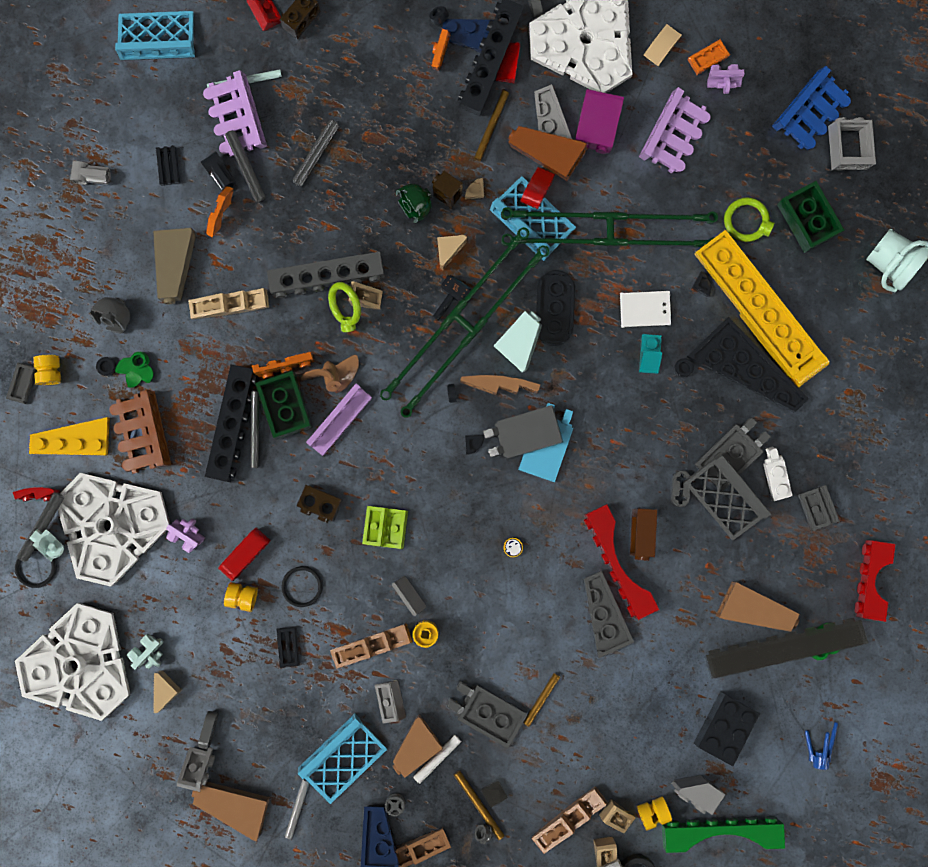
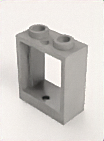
[828,117,876,170]

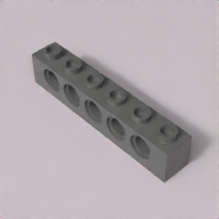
[267,252,385,298]

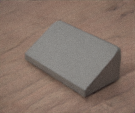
[392,576,426,616]
[375,680,406,723]

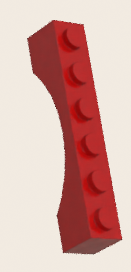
[584,504,659,620]

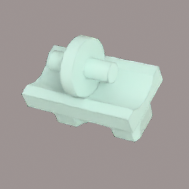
[30,529,64,562]
[127,634,164,670]

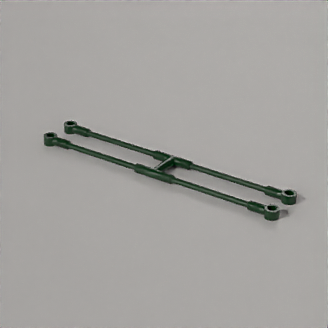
[501,207,718,247]
[380,227,549,418]

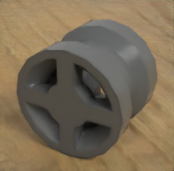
[385,793,405,816]

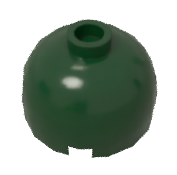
[396,183,432,223]

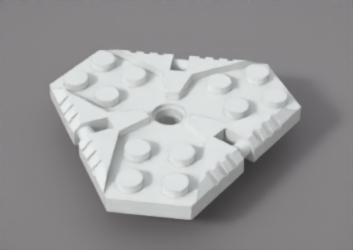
[529,0,632,93]
[58,473,170,587]
[15,603,131,721]

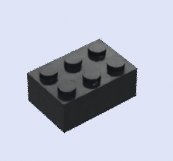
[694,691,760,766]

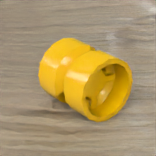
[33,355,61,385]
[224,582,258,612]
[413,620,439,648]
[637,796,672,831]

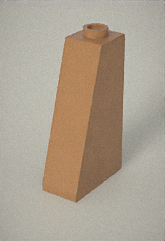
[715,581,800,632]
[192,782,270,841]

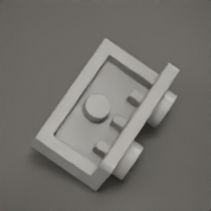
[177,747,215,792]

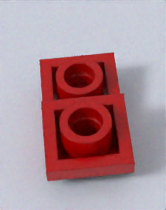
[12,487,61,502]

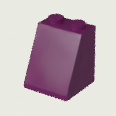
[575,89,624,154]

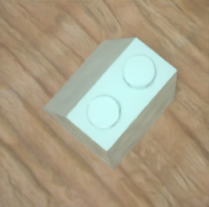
[494,311,542,372]

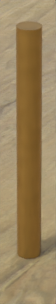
[474,90,509,161]
[454,770,505,840]

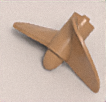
[301,355,359,393]

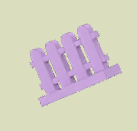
[203,70,267,157]
[639,87,710,173]

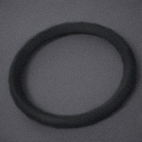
[15,548,56,588]
[281,566,322,607]

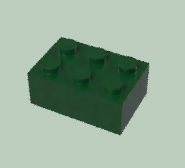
[777,181,844,253]
[255,371,313,440]

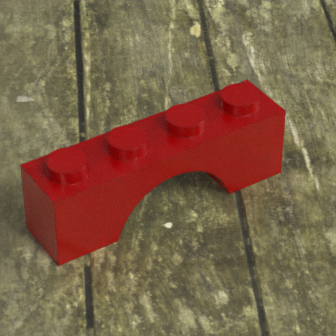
[855,540,896,622]

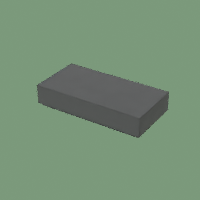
[6,362,37,404]

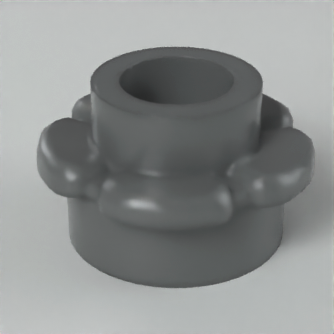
[475,824,493,844]

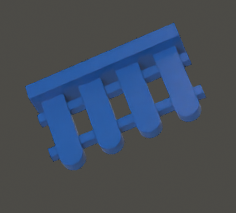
[772,66,851,150]

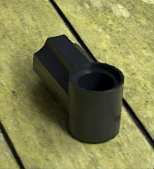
[201,152,236,191]

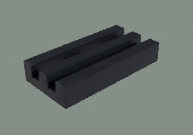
[156,145,180,186]
[276,626,300,668]

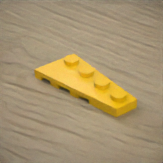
[29,417,110,456]

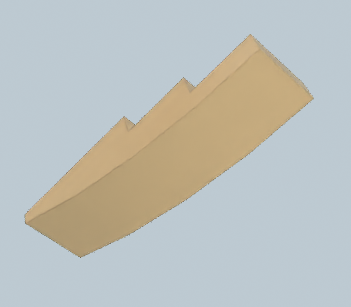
[189,288,269,319]

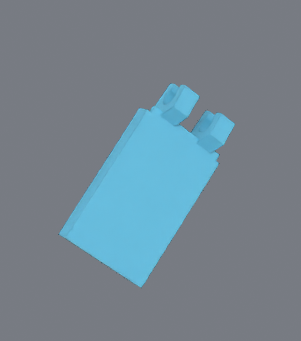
[518,403,573,482]

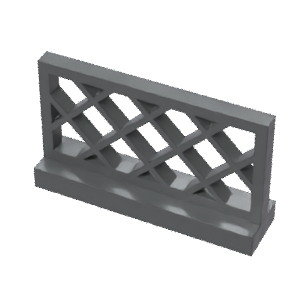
[684,452,771,540]

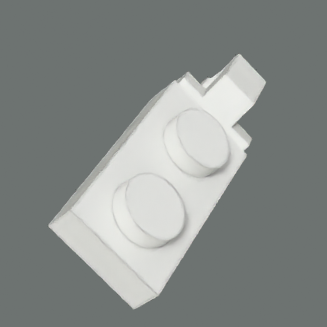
[763,447,792,501]

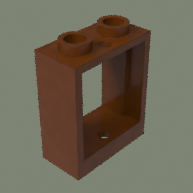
[630,509,657,561]

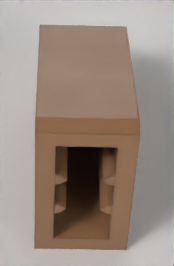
[393,714,443,778]

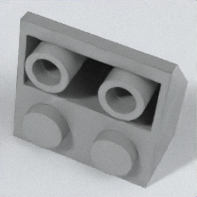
[671,775,725,815]

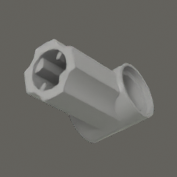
[70,161,111,185]

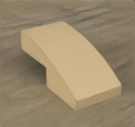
[643,24,682,67]

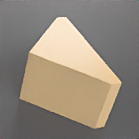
[437,235,467,270]
[349,282,383,309]
[154,671,182,713]
[599,799,635,833]
[593,837,617,867]

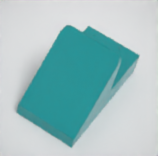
[639,334,662,374]

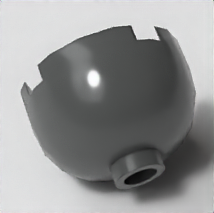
[90,297,130,334]

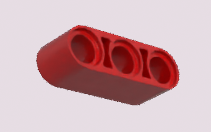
[520,167,555,209]
[218,527,271,582]

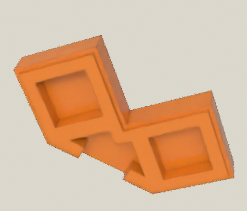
[206,186,233,237]

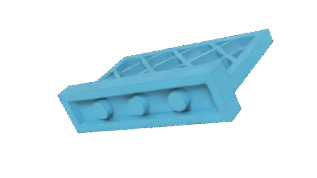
[115,11,195,60]
[490,176,576,261]
[298,713,387,804]

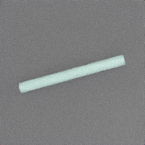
[207,69,282,88]

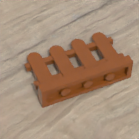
[109,390,171,474]

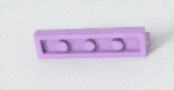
[306,384,372,456]

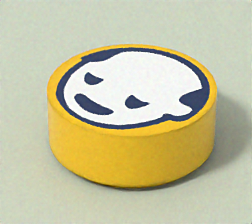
[504,538,523,557]

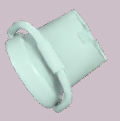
[866,229,928,292]

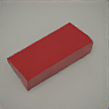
[246,0,281,31]
[496,43,520,84]

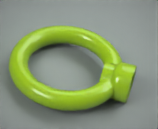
[724,197,775,242]
[328,282,361,332]

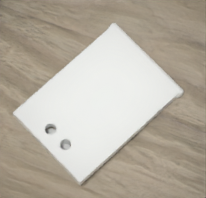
[620,291,671,328]

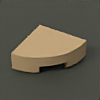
[465,178,484,199]

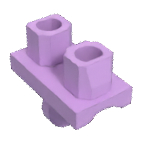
[707,64,745,94]
[166,518,205,553]

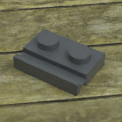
[798,485,840,531]

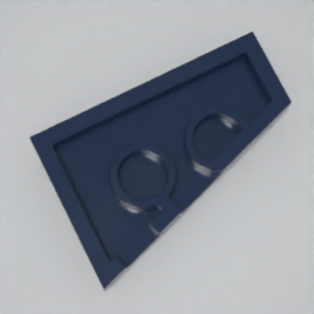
[442,19,498,58]
[361,807,400,867]

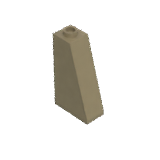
[153,228,196,304]

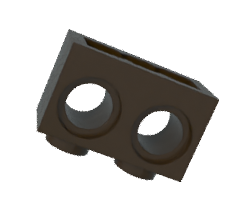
[280,0,321,40]
[432,170,463,209]
[297,485,343,523]

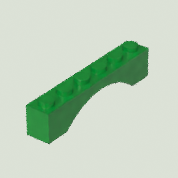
[662,817,785,853]

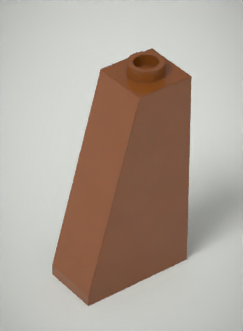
[508,126,588,181]

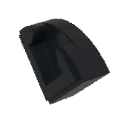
[691,271,711,297]
[465,435,484,455]

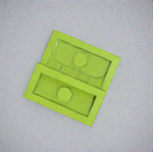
[362,506,408,549]

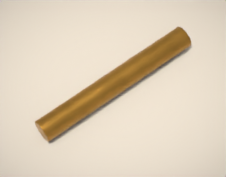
[523,673,560,727]

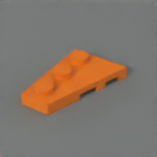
[252,352,315,379]

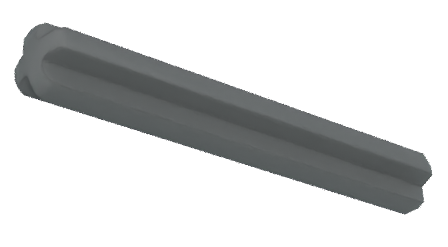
[293,119,339,186]
[225,130,265,202]
[17,493,64,562]

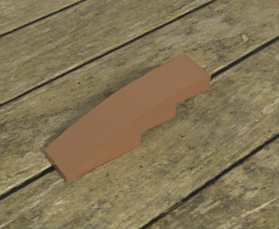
[460,375,541,395]
[330,624,413,669]
[532,787,607,854]
[395,828,451,867]

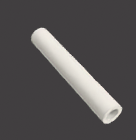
[413,735,462,784]

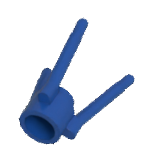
[805,722,838,770]

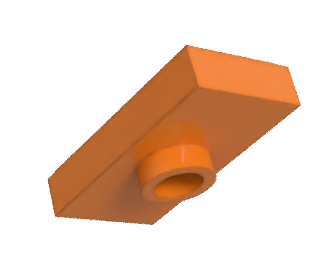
[431,29,451,71]
[688,39,730,75]

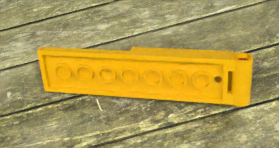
[694,230,830,387]

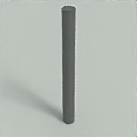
[251,391,259,468]

